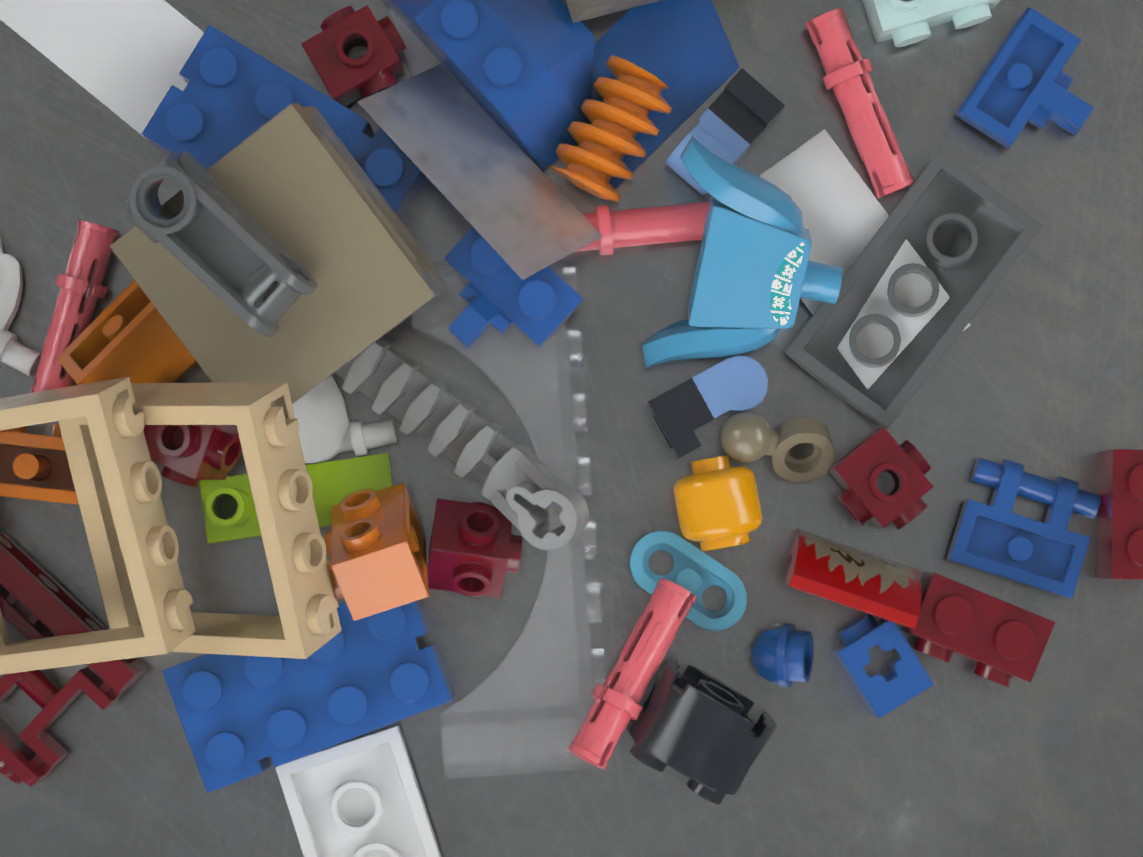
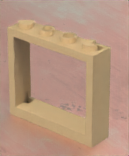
[0,377,196,675]
[58,382,342,659]

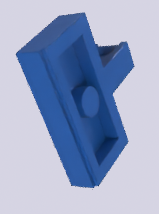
[956,7,1094,149]
[444,227,583,348]

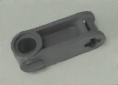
[125,151,317,337]

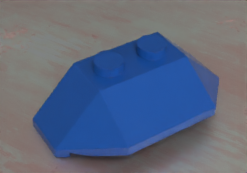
[383,0,595,173]

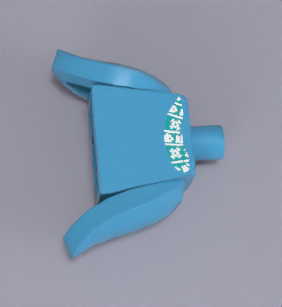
[641,136,843,368]

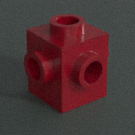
[301,5,407,107]
[143,425,242,487]
[828,427,934,530]
[427,498,523,598]

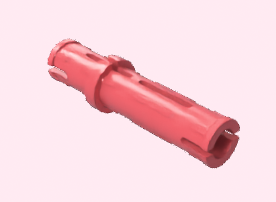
[805,8,915,199]
[575,201,710,256]
[30,219,119,393]
[567,578,697,770]

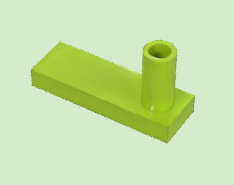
[199,453,394,544]

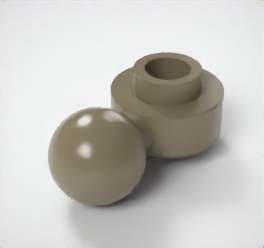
[720,412,835,483]

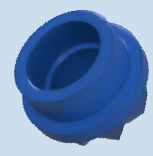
[751,623,814,688]

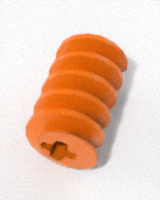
[548,55,672,202]

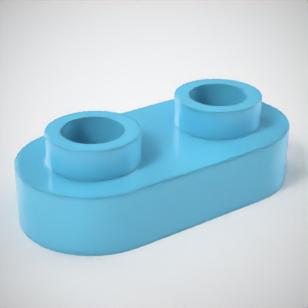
[629,531,747,631]

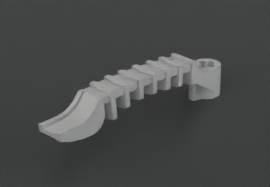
[335,338,589,550]

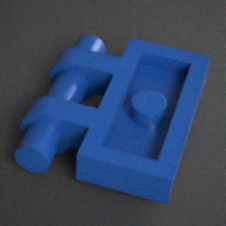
[946,457,1101,599]

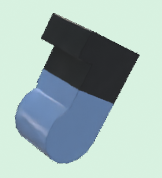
[665,68,785,196]
[646,355,768,460]

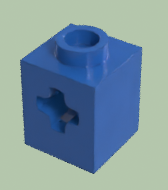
[831,614,934,719]

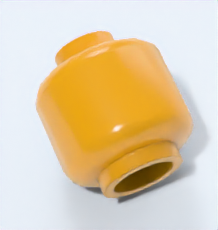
[673,455,763,551]

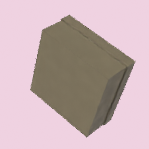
[109,103,449,406]

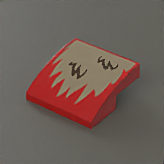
[785,528,922,629]

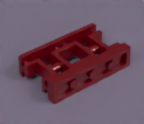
[0,528,149,787]

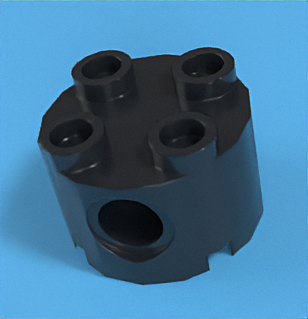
[627,659,777,805]

